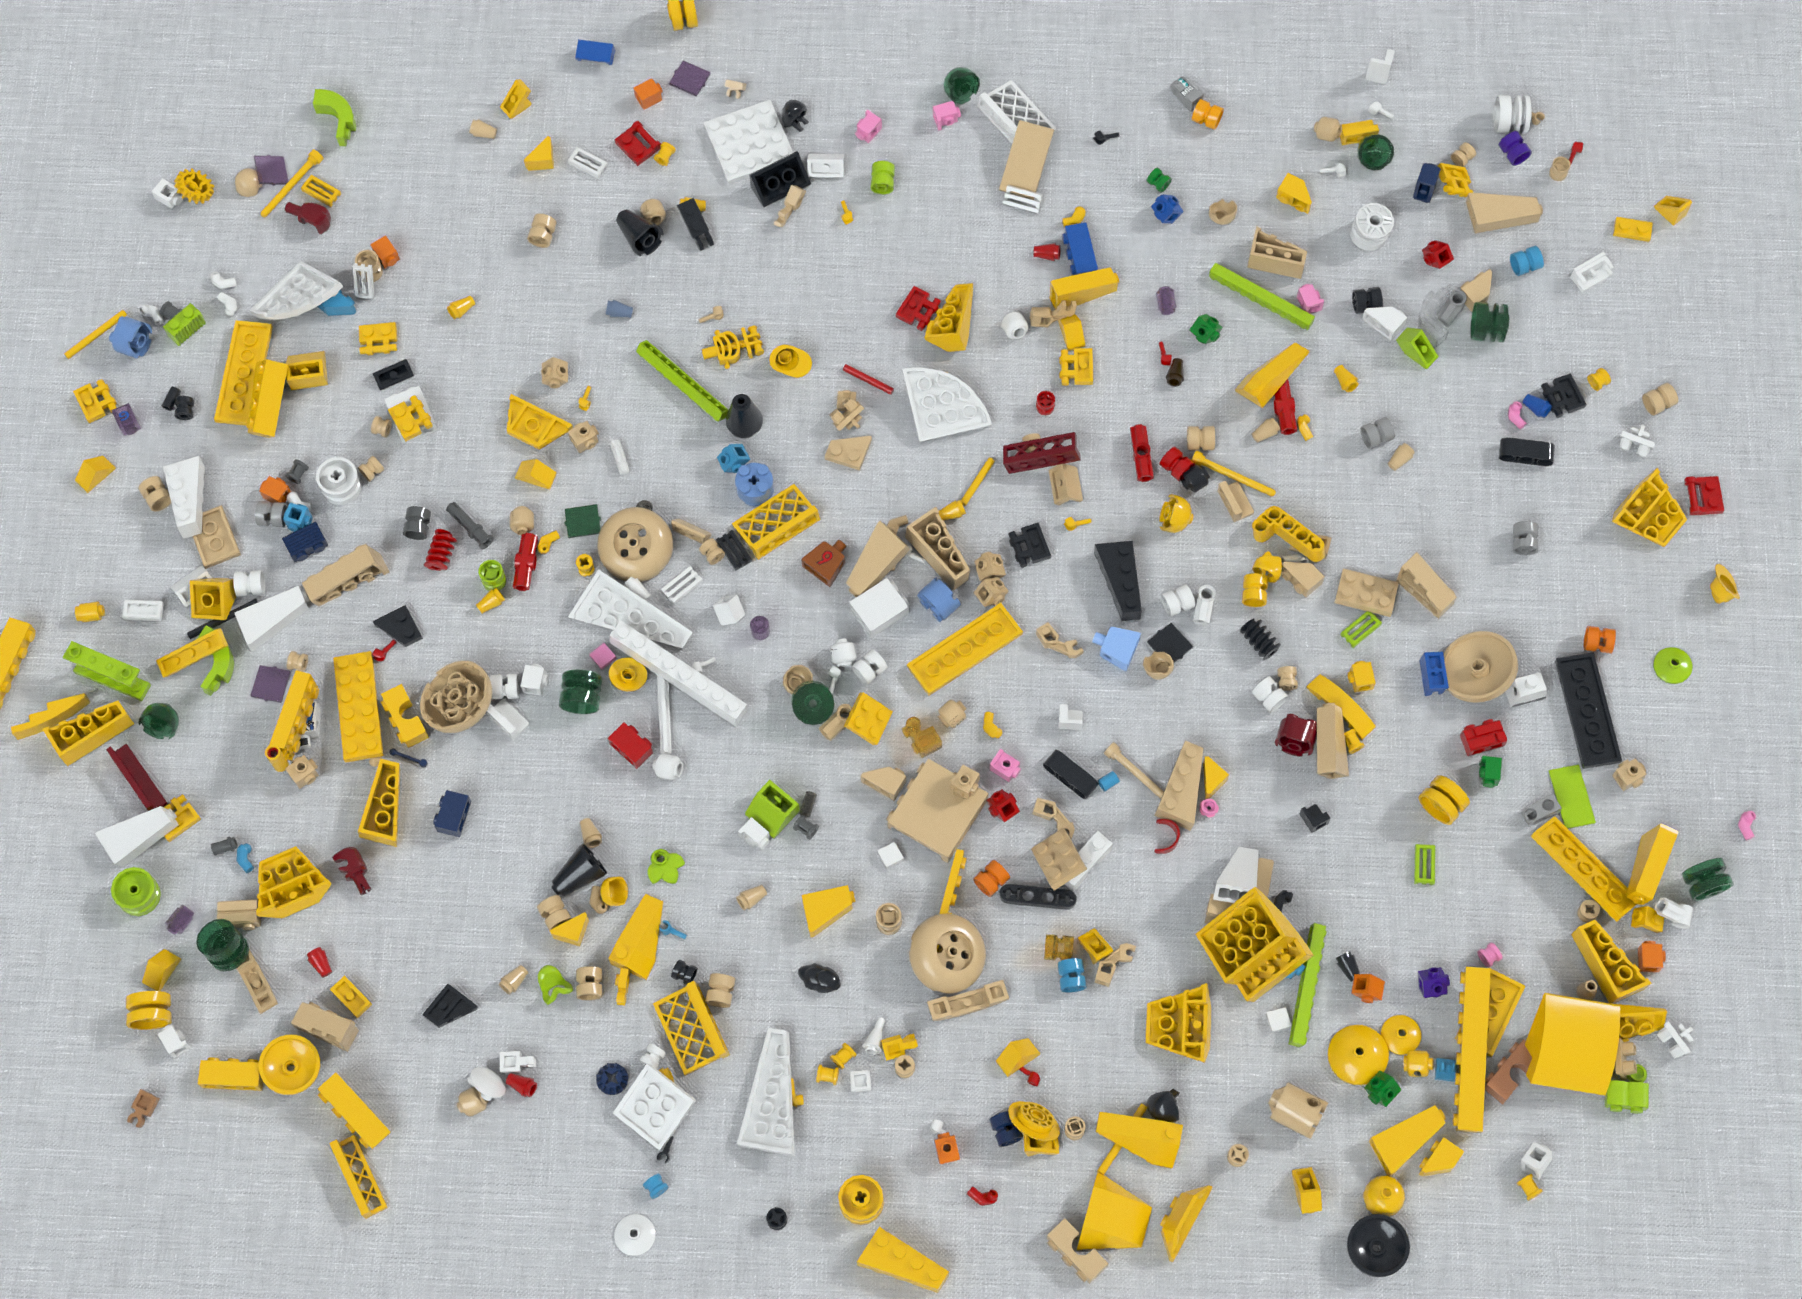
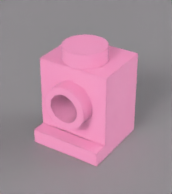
[933,101,961,131]
[855,110,882,143]
[1297,284,1324,314]
[990,749,1021,782]

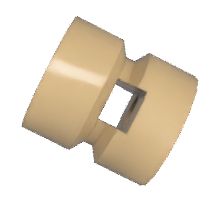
[527,214,557,248]
[355,250,383,282]
[1642,383,1678,416]
[1187,426,1215,450]
[138,476,171,512]
[537,895,572,931]
[876,903,902,935]
[576,966,602,1000]
[705,973,735,1008]

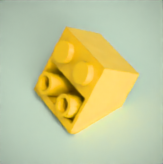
[285,351,328,390]

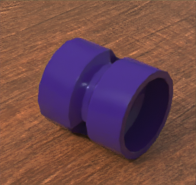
[1498,131,1532,166]

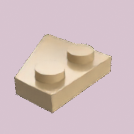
[824,436,872,471]

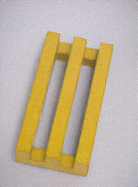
[301,175,341,207]

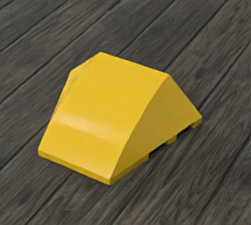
[1611,468,1687,547]
[256,846,331,919]
[1145,983,1211,1063]
[1077,1172,1152,1250]

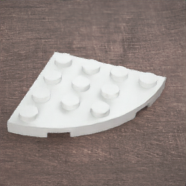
[249,261,343,320]
[902,367,992,442]

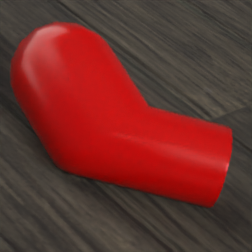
[967,1186,998,1206]

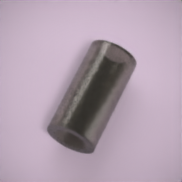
[799,791,817,817]

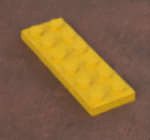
[214,320,273,426]
[907,603,1023,696]
[333,651,384,763]
[1531,816,1637,922]

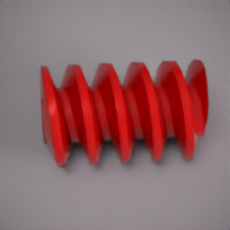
[424,529,457,571]

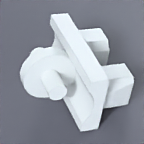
[1619,425,1655,458]
[1657,1021,1694,1059]

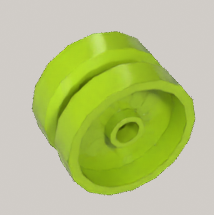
[111,867,161,917]

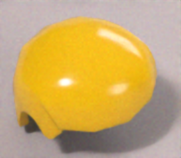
[600,877,628,906]

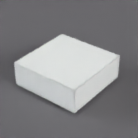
[877,842,904,869]
[1266,1007,1292,1033]
[850,1070,872,1093]

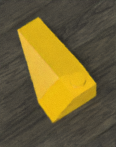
[1235,342,1309,408]
[1609,1003,1667,1042]
[1096,1112,1183,1169]

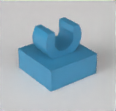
[1435,1058,1457,1082]

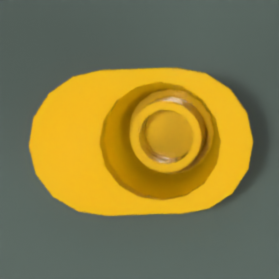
[769,344,812,378]
[1710,564,1740,604]

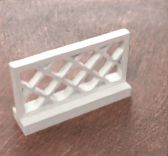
[977,80,1056,143]

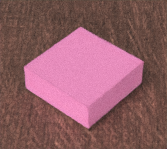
[589,643,617,670]

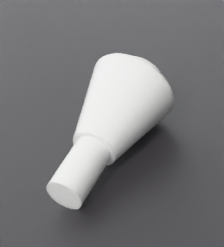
[862,1017,885,1055]

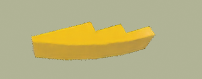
[11,693,90,740]

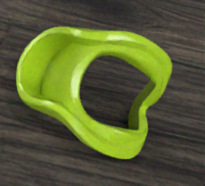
[538,965,573,1005]

